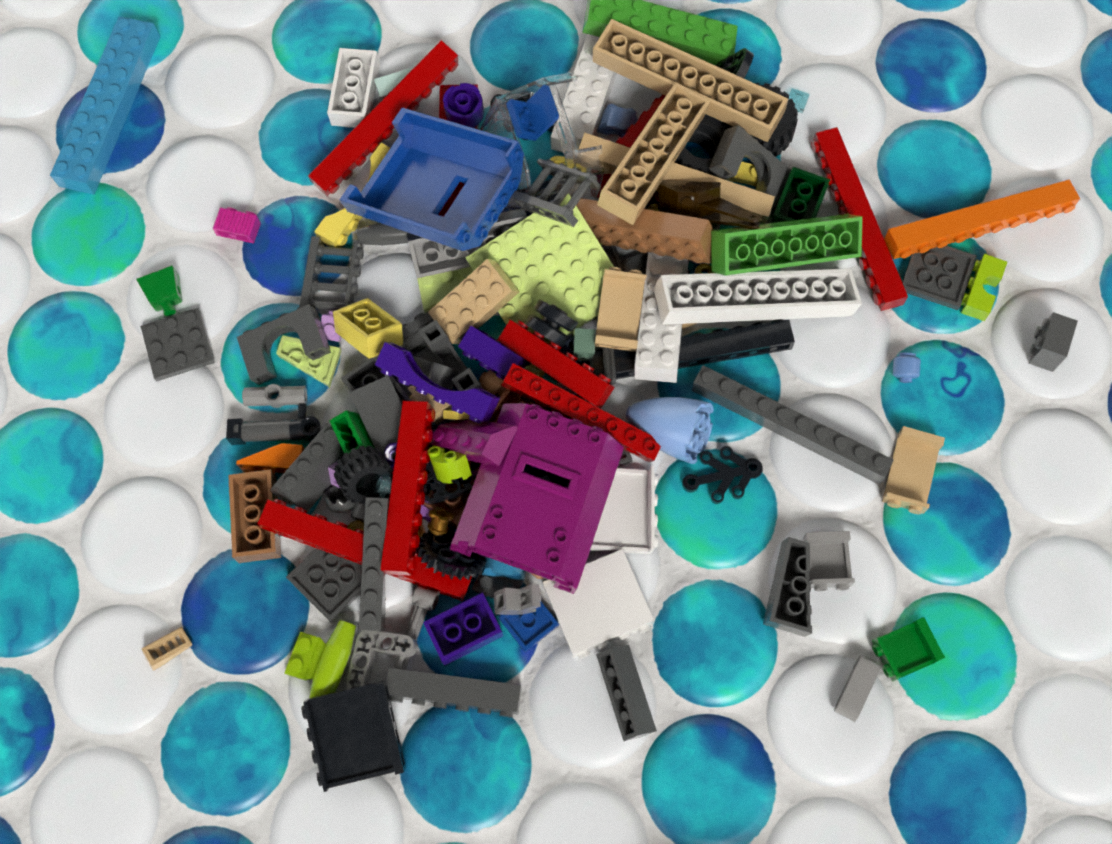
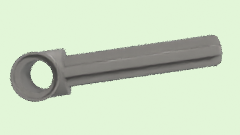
[394,585,440,670]

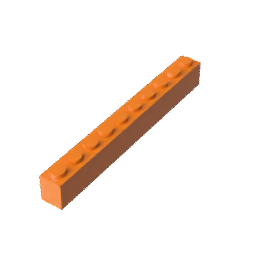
[884,179,1080,259]

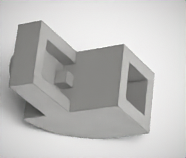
[494,584,541,615]

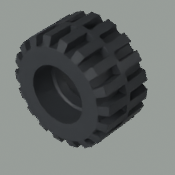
[334,446,393,504]

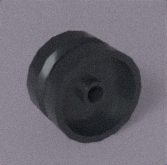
[524,299,578,347]

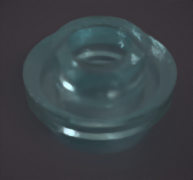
[375,476,392,497]

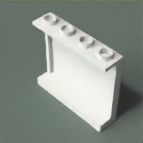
[590,466,658,554]
[542,549,654,659]

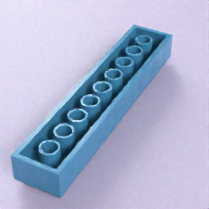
[50,16,160,195]

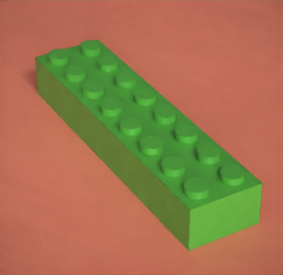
[582,0,738,65]
[711,214,862,276]

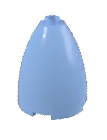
[626,397,714,464]

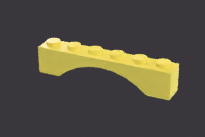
[314,143,390,248]

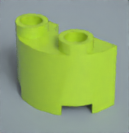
[428,445,472,484]

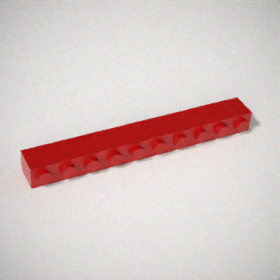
[308,40,459,197]
[811,127,908,311]
[258,499,472,602]

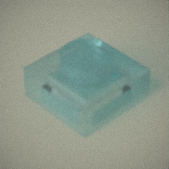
[789,88,810,113]

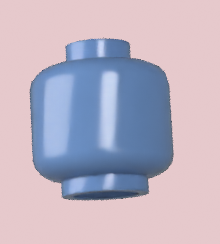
[893,353,921,383]

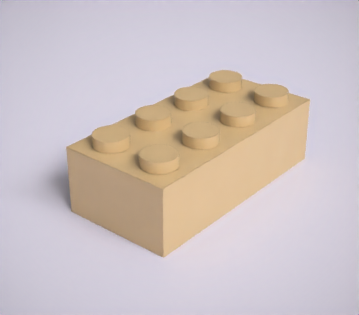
[428,259,520,344]

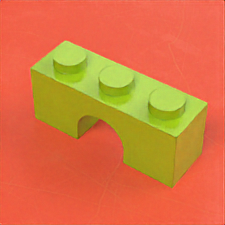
[961,254,1008,321]

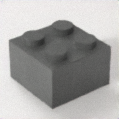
[1028,312,1078,372]

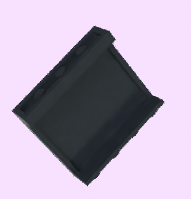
[301,680,406,792]

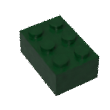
[771,167,830,223]

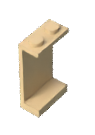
[595,267,646,352]
[882,426,945,514]

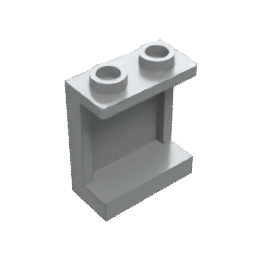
[803,531,855,591]

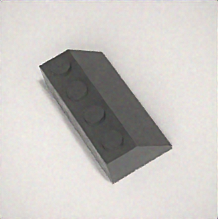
[270,423,344,514]

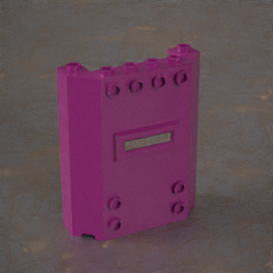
[450,403,624,594]

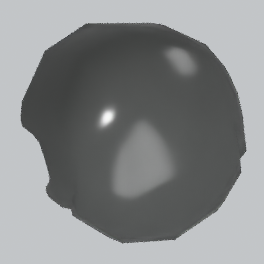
[323,486,355,513]

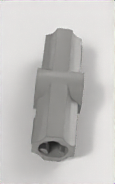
[242,384,308,408]

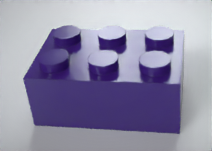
[458,326,530,380]
[423,593,504,666]

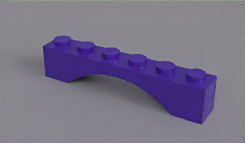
[375,342,500,423]

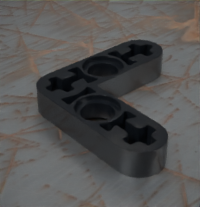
[423,461,478,505]

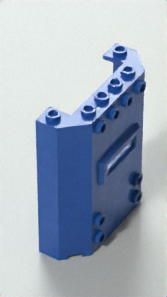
[339,108,524,251]

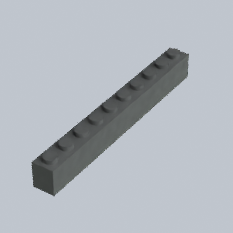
[692,365,894,485]

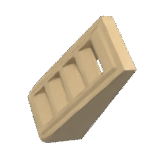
[141,627,192,671]

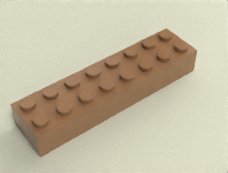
[576,198,713,264]

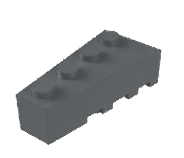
[763,537,812,637]

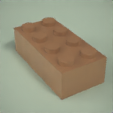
[229,470,281,563]

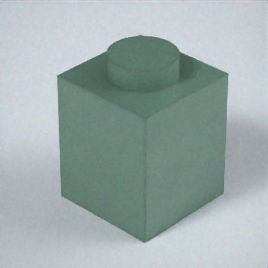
[571,328,595,361]

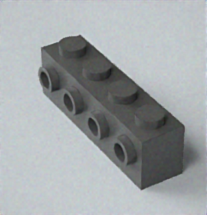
[596,645,657,741]

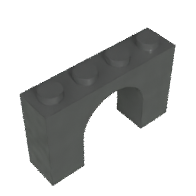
[709,125,791,211]
[237,304,331,385]
[419,320,483,391]

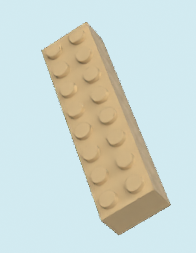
[597,82,710,225]

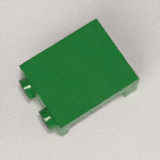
[872,617,945,682]

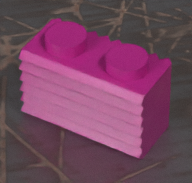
[212,207,261,243]

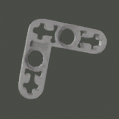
[346,630,418,689]

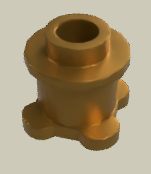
[427,507,454,535]

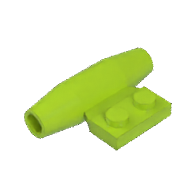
[284,620,356,698]

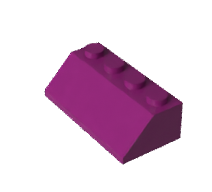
[429,419,518,466]

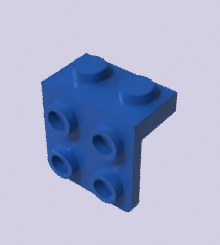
[506,85,559,141]

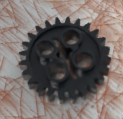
[416,529,486,580]

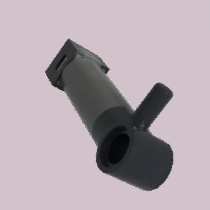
[226,403,323,445]

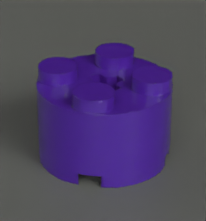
[443,83,484,128]

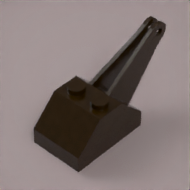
[658,180,760,229]

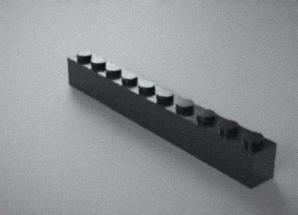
[588,319,795,380]

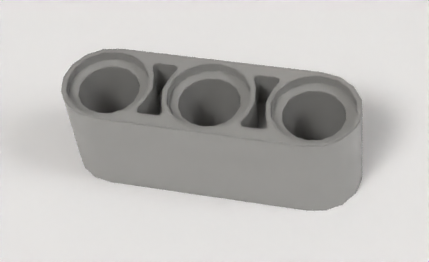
[834,654,882,722]

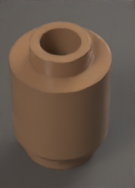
[479,370,507,397]

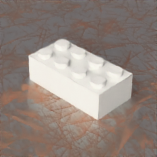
[327,48,380,128]

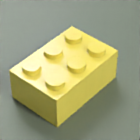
[333,298,403,359]

